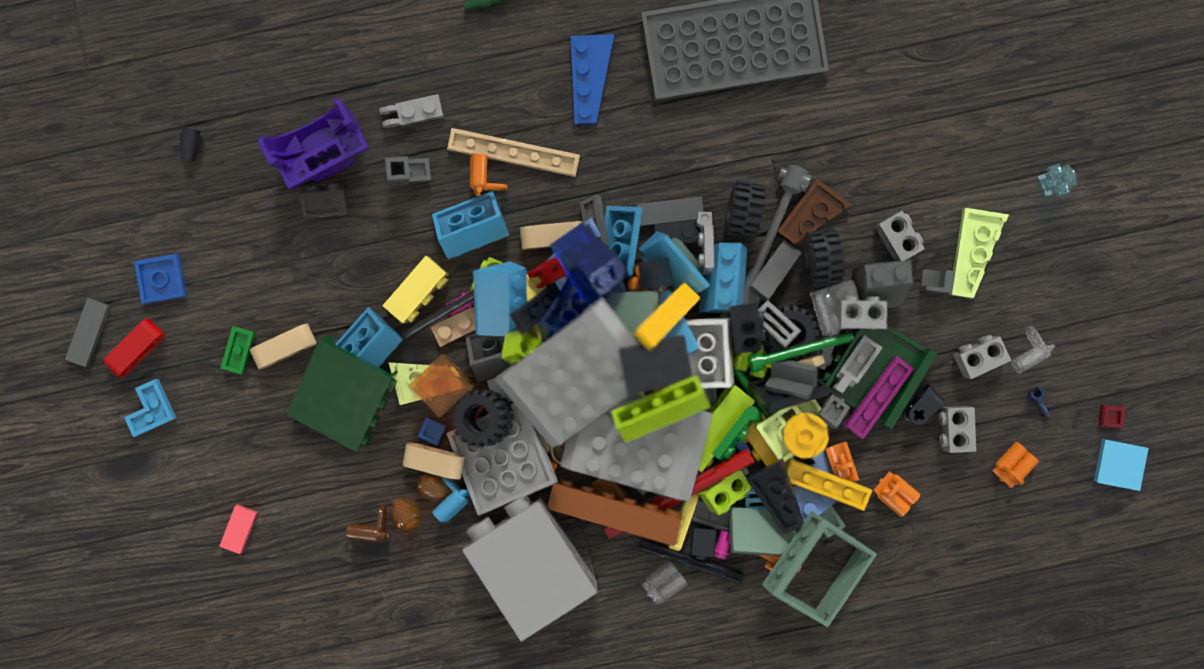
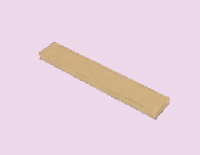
[447,128,580,177]

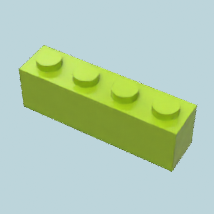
[611,375,710,443]
[698,385,755,472]

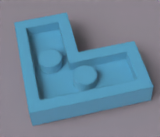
[124,379,176,437]

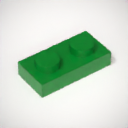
[220,326,256,375]

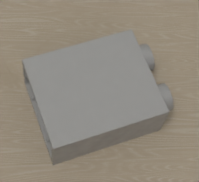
[462,495,597,641]

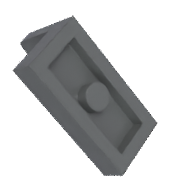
[765,359,817,399]

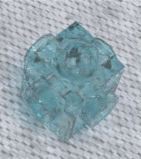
[1038,163,1078,197]

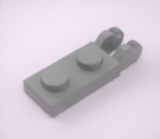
[379,94,444,128]

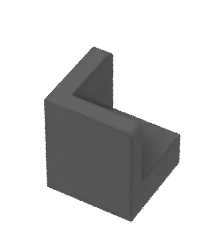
[919,269,955,294]

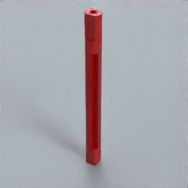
[604,449,754,539]

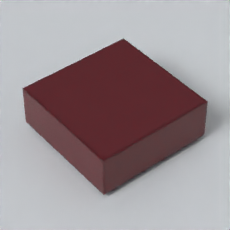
[1098,404,1126,429]

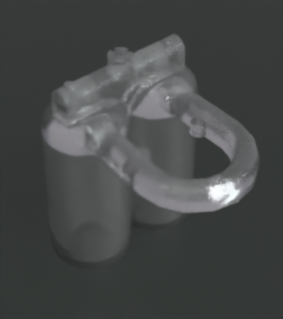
[1011,326,1055,374]
[641,560,688,605]

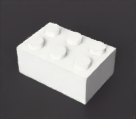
[685,318,734,388]

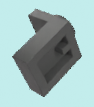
[817,394,850,429]

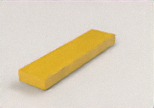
[633,282,700,350]
[786,458,872,511]

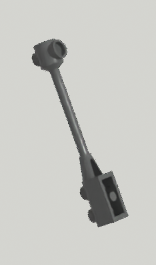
[719,164,812,318]

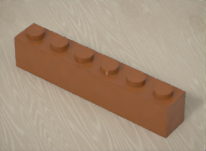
[547,479,685,546]

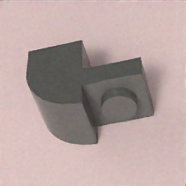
[384,156,431,185]

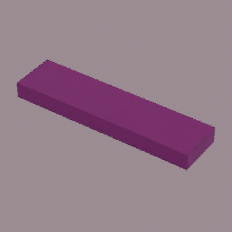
[844,356,914,440]

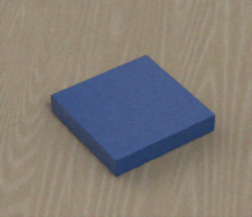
[134,254,187,305]

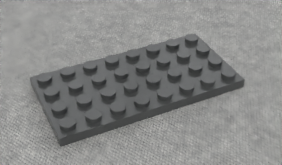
[641,0,829,101]

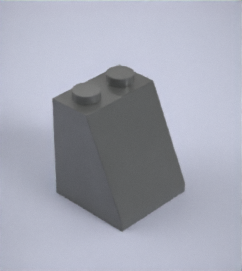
[853,260,913,310]

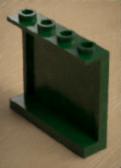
[820,312,938,429]
[286,334,398,452]

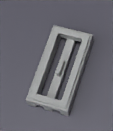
[758,300,801,348]

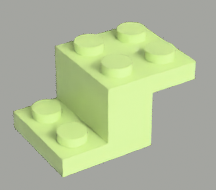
[755,400,828,462]

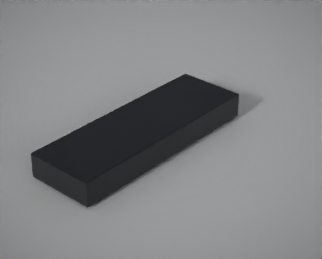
[509,282,566,334]

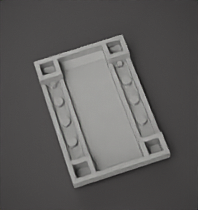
[495,298,639,448]
[560,394,712,501]

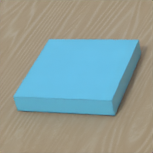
[1094,439,1148,491]

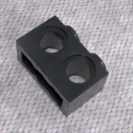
[729,302,766,354]

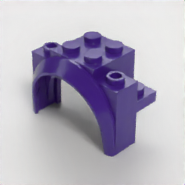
[258,99,370,190]

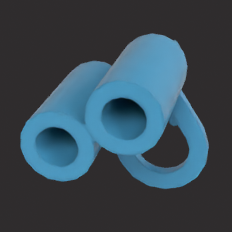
[432,476,470,523]

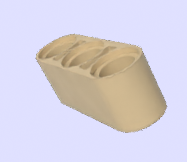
[520,221,583,250]
[250,323,317,370]
[402,443,465,479]

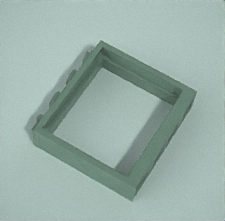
[762,511,877,627]

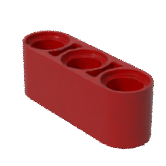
[103,318,165,379]

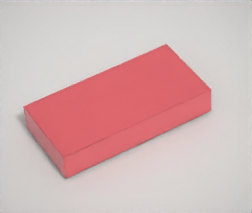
[220,504,258,554]

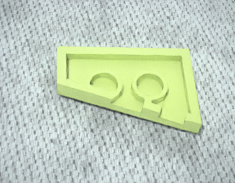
[389,363,464,405]

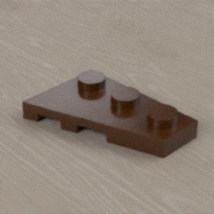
[777,179,852,245]

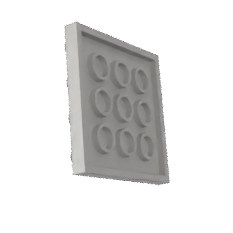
[447,403,558,515]

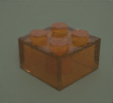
[409,354,475,418]

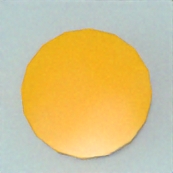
[782,413,829,458]

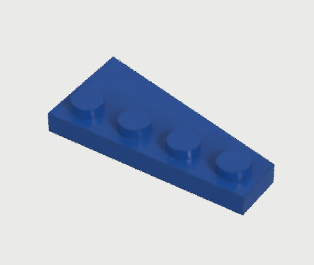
[571,34,614,125]

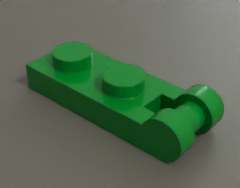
[712,406,762,462]

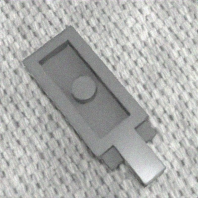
[696,212,714,275]
[833,335,882,393]

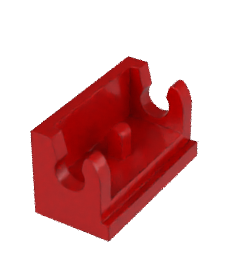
[527,248,582,288]

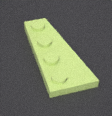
[949,208,1009,298]

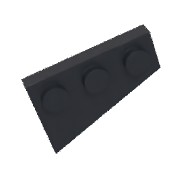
[746,458,804,535]

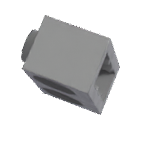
[874,211,925,262]
[836,296,887,329]
[953,334,1011,379]
[938,406,976,453]

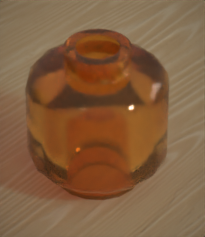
[416,473,451,503]
[389,497,422,532]

